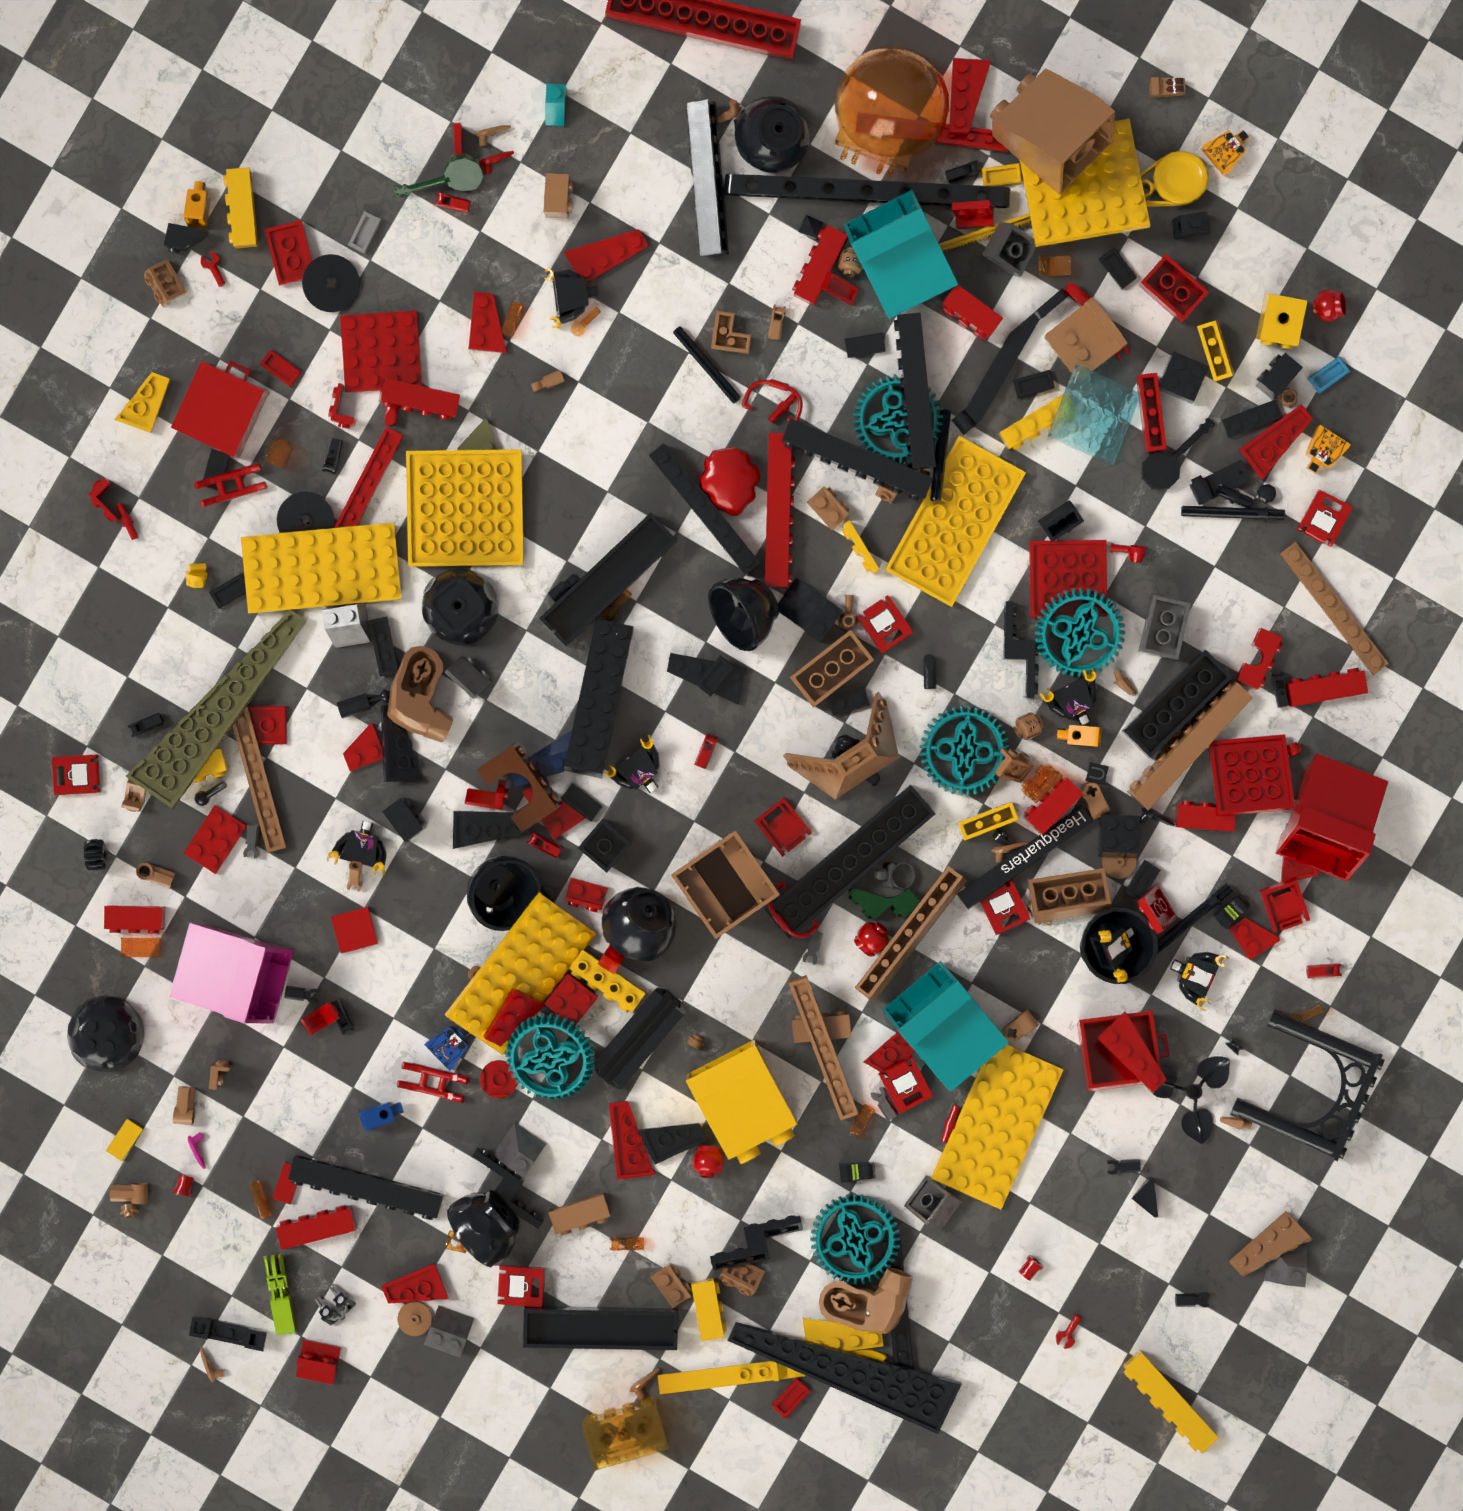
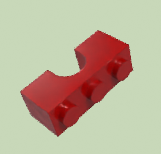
[1235,628,1283,690]

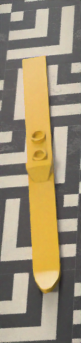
[658,1349,887,1394]

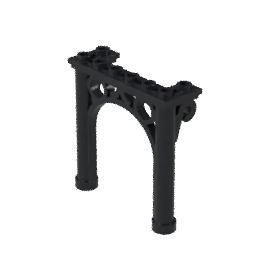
[1230,1009,1385,1162]

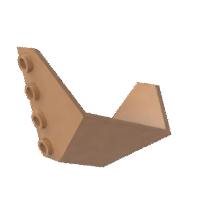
[783,692,899,800]

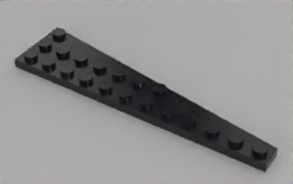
[727,1322,962,1434]

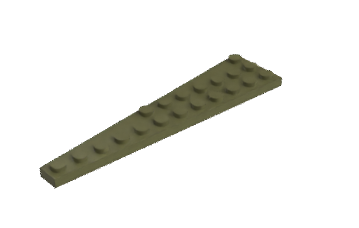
[126,610,307,809]

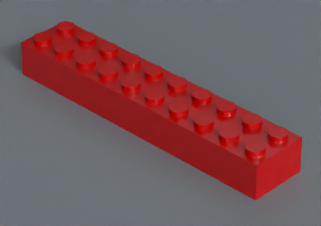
[605,0,801,61]

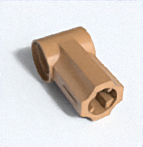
[136,862,175,889]
[173,1086,196,1125]
[110,1183,149,1204]

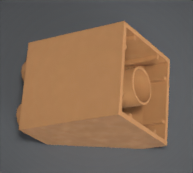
[990,68,1115,195]

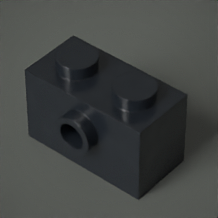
[1038,500,1084,542]

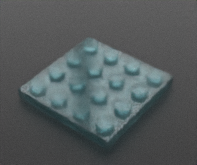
[1047,365,1139,465]

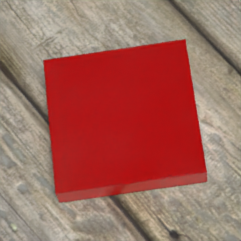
[248,706,287,744]
[331,907,378,954]

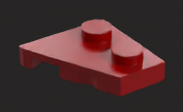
[343,723,383,771]
[1229,917,1281,960]

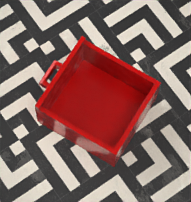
[171,360,270,458]
[1077,1010,1170,1092]

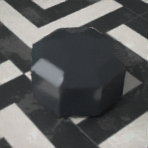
[1257,484,1276,503]

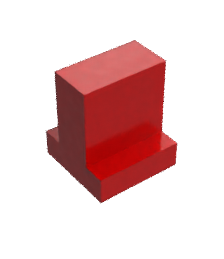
[1275,753,1389,881]

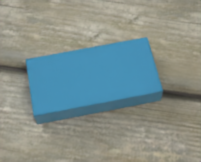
[1307,356,1351,394]

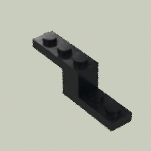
[1003,601,1039,698]
[472,1148,543,1229]
[710,1215,803,1271]

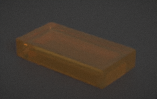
[121,938,160,957]

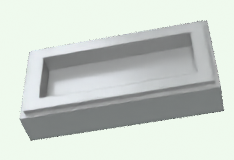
[348,211,382,254]

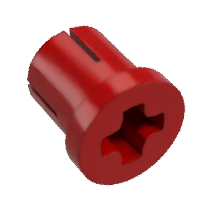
[172,1174,194,1197]
[1019,1255,1044,1281]

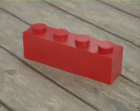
[792,225,848,306]
[1136,373,1167,453]
[378,378,460,421]
[1286,668,1368,707]
[275,1204,357,1250]

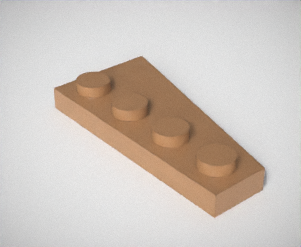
[1229,1211,1312,1277]

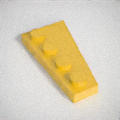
[802,1317,884,1351]

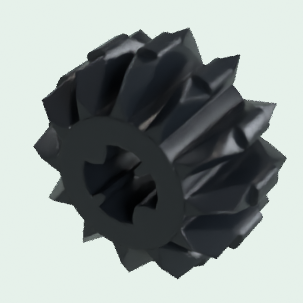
[83,839,107,871]

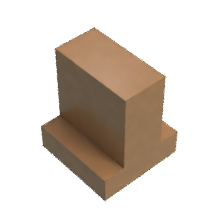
[671,830,780,939]

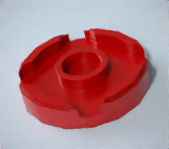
[480,1060,518,1099]

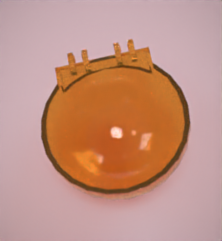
[835,46,949,179]

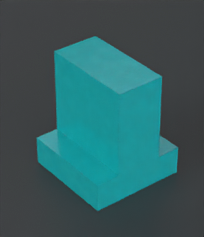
[843,190,958,319]
[882,961,1009,1092]

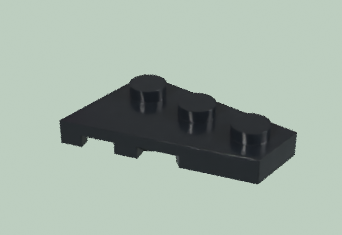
[639,1123,707,1165]

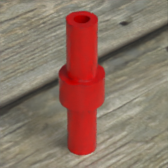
[767,393,797,424]
[116,503,139,540]
[941,1105,960,1143]

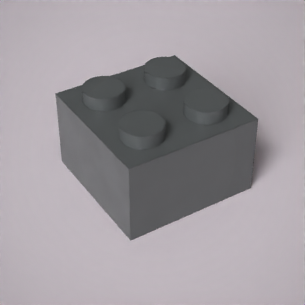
[982,222,1037,276]

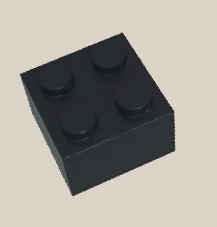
[1159,352,1209,404]
[1255,352,1303,400]
[382,797,427,842]
[1098,814,1140,858]
[578,819,632,873]

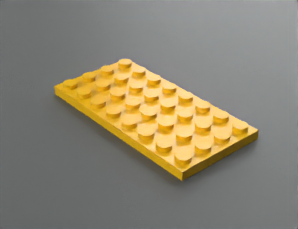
[885,436,1026,607]
[241,522,402,614]
[445,892,596,1055]
[931,1044,1063,1210]

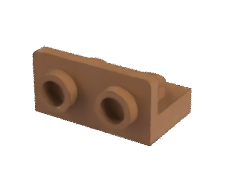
[144,259,186,307]
[807,486,850,531]
[995,748,1034,783]
[209,1060,233,1090]
[651,1263,692,1308]
[718,1263,765,1296]

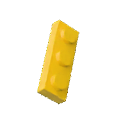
[842,520,880,574]

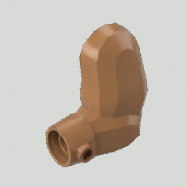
[387,646,453,743]
[819,1267,913,1334]

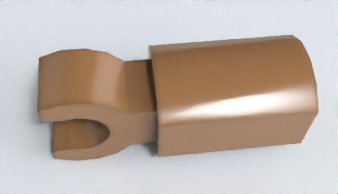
[531,370,565,392]
[347,861,362,892]

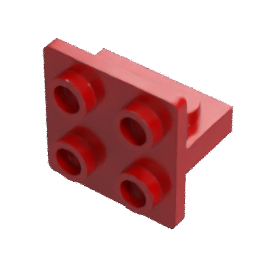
[296,1339,341,1385]

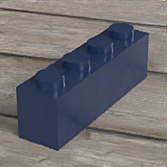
[510,730,572,788]

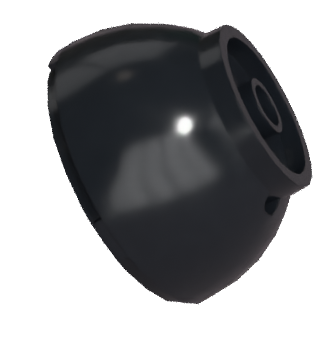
[734,96,810,173]
[708,578,779,651]
[466,856,542,931]
[602,887,676,962]

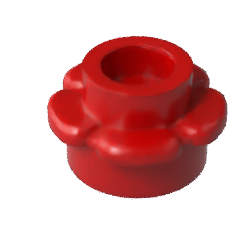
[1287,742,1303,758]

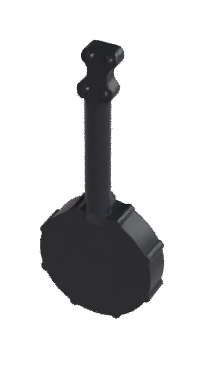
[1141,418,1215,490]

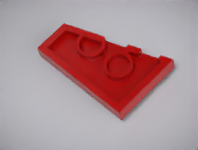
[483,988,545,1047]

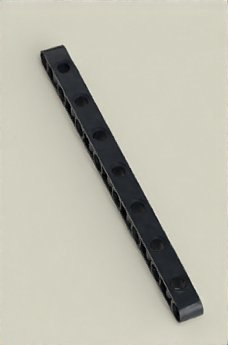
[724,174,1011,208]

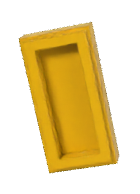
[981,163,1022,186]
[106,1119,143,1161]

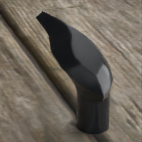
[1140,808,1175,826]

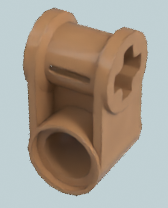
[1081,782,1110,820]
[1002,1009,1039,1042]

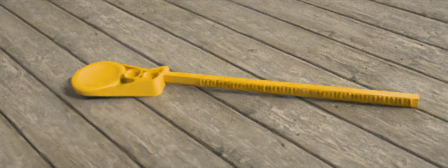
[939,151,1209,254]

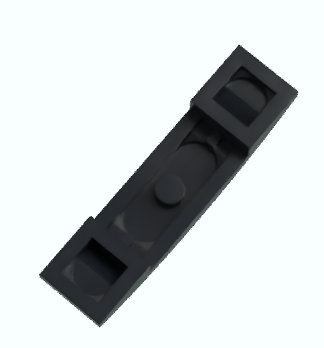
[189,1316,267,1352]

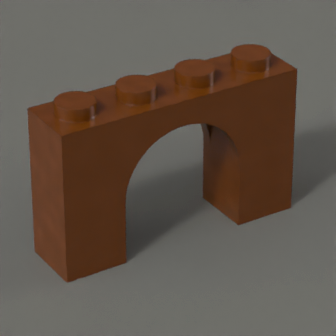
[477,741,562,832]

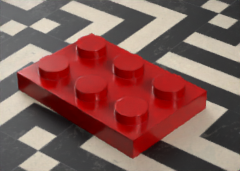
[264,220,313,286]
[183,805,247,874]
[1138,884,1177,934]

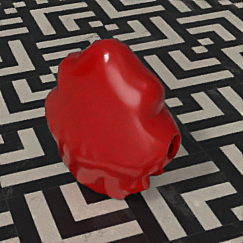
[700,447,760,516]

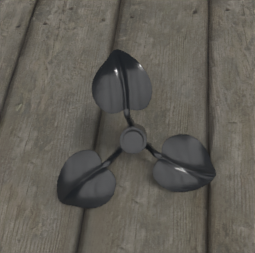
[1153,1056,1230,1144]

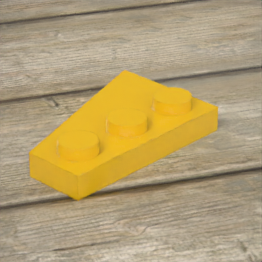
[114,372,171,433]

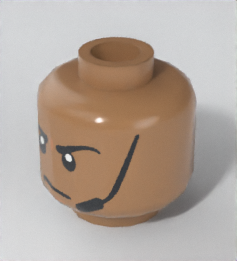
[837,247,862,277]

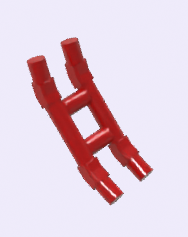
[194,463,267,508]
[397,1061,469,1103]

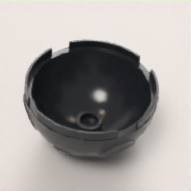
[1080,907,1158,984]
[67,996,144,1072]

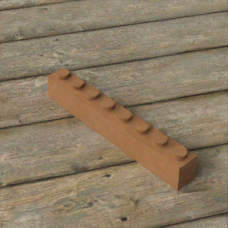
[1127,680,1253,810]
[854,866,967,1002]

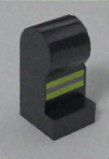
[1213,893,1251,929]
[839,1162,876,1183]

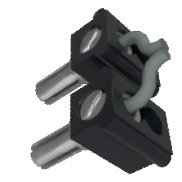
[315,1284,356,1325]

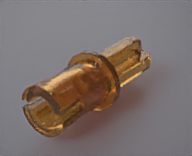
[249,1181,272,1219]

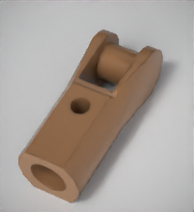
[768,304,786,341]

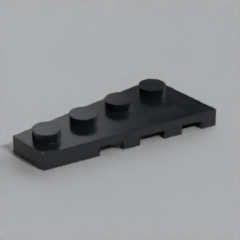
[667,653,746,705]
[380,705,423,782]
[453,811,530,849]

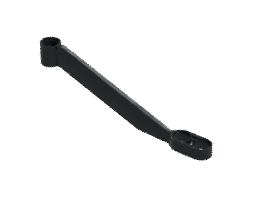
[951,288,1069,435]

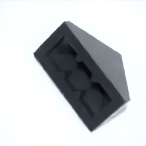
[1131,1177,1158,1218]

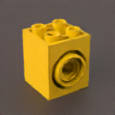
[1256,293,1307,349]

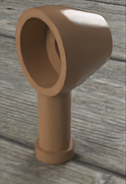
[839,595,858,631]

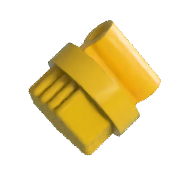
[186,563,208,588]

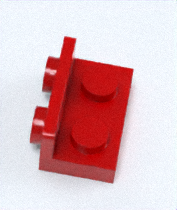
[952,200,994,229]
[565,878,608,913]

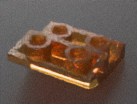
[1020,763,1063,803]

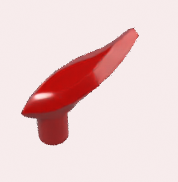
[480,151,514,174]

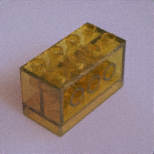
[582,1397,670,1471]

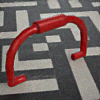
[742,379,803,422]
[768,881,820,938]

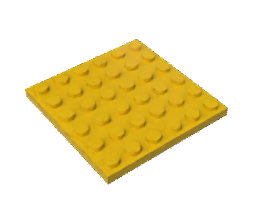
[1019,118,1150,247]
[406,449,524,566]

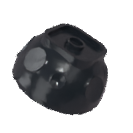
[422,568,499,645]
[447,1190,520,1268]

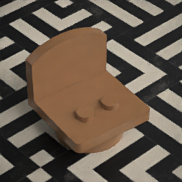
[1044,297,1127,381]

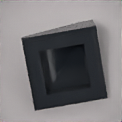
[798,215,824,240]

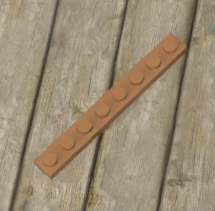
[1280,542,1389,675]
[233,706,286,853]
[788,975,858,1121]

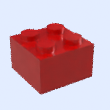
[544,973,599,1026]

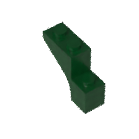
[848,888,921,920]

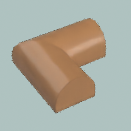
[711,310,752,354]

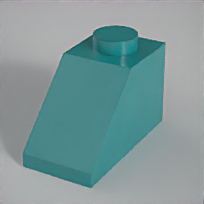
[545,83,567,127]

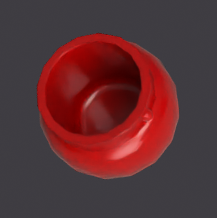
[1313,289,1346,322]
[854,922,889,957]
[692,1146,724,1179]

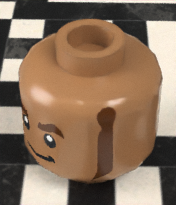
[1014,712,1044,740]

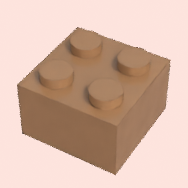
[543,173,574,218]

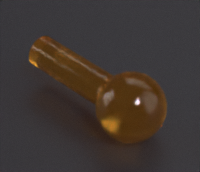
[571,307,601,337]
[603,590,632,621]
[1289,1005,1323,1023]

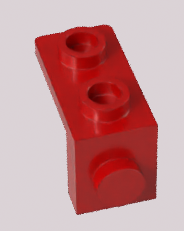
[328,383,356,429]
[88,478,120,523]
[465,779,509,810]
[301,1002,339,1036]

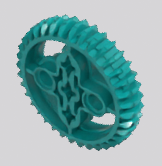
[853,374,943,464]
[1035,587,1125,677]
[920,706,1010,796]
[506,1013,596,1101]
[810,1193,901,1284]

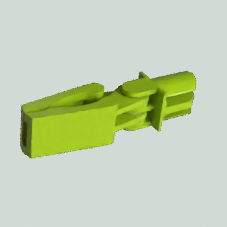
[264,1253,296,1335]

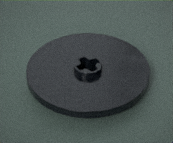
[302,254,360,312]
[277,492,335,533]

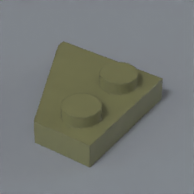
[457,418,499,450]

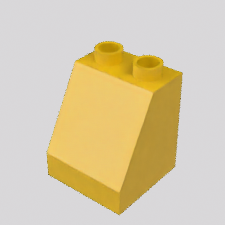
[686,1039,797,1164]

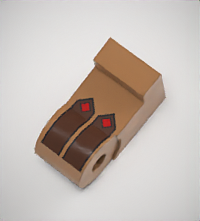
[1149,77,1186,98]

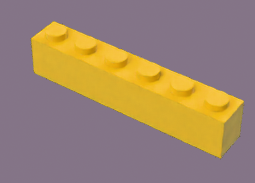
[1123,1350,1219,1453]

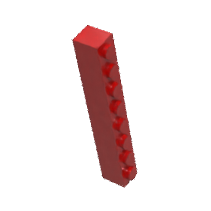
[765,433,795,588]

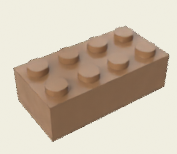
[790,630,874,708]
[1028,868,1111,923]

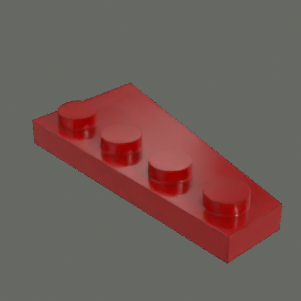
[949,58,991,135]
[563,229,649,284]
[1239,404,1313,480]
[1097,1011,1167,1094]
[608,1101,655,1180]

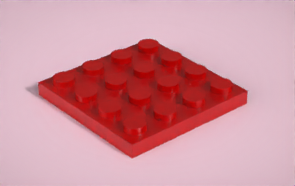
[340,310,422,393]
[1029,540,1108,618]
[1208,734,1295,816]

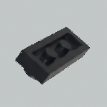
[1221,399,1283,438]
[368,616,398,677]

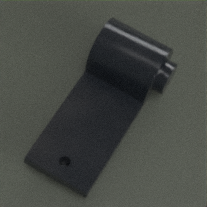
[1189,460,1251,505]

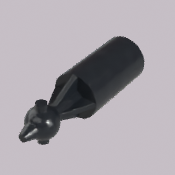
[337,689,390,719]

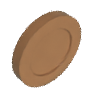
[1102,857,1137,879]
[397,1301,432,1336]

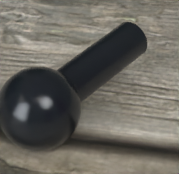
[194,781,227,806]

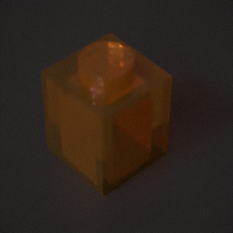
[264,438,293,469]

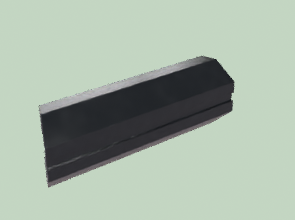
[593,987,686,1089]

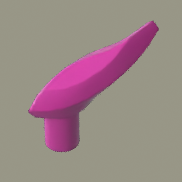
[188,1132,206,1169]

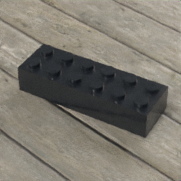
[1122,650,1232,758]

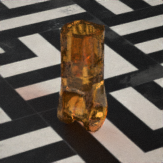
[502,301,524,337]
[848,1104,876,1140]
[609,1237,644,1251]

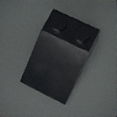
[778,578,843,642]

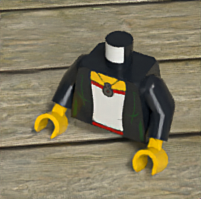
[1089,923,1134,983]
[1170,952,1230,1011]

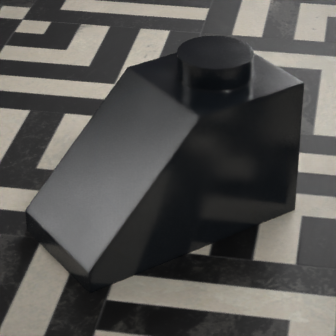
[164,223,208,254]

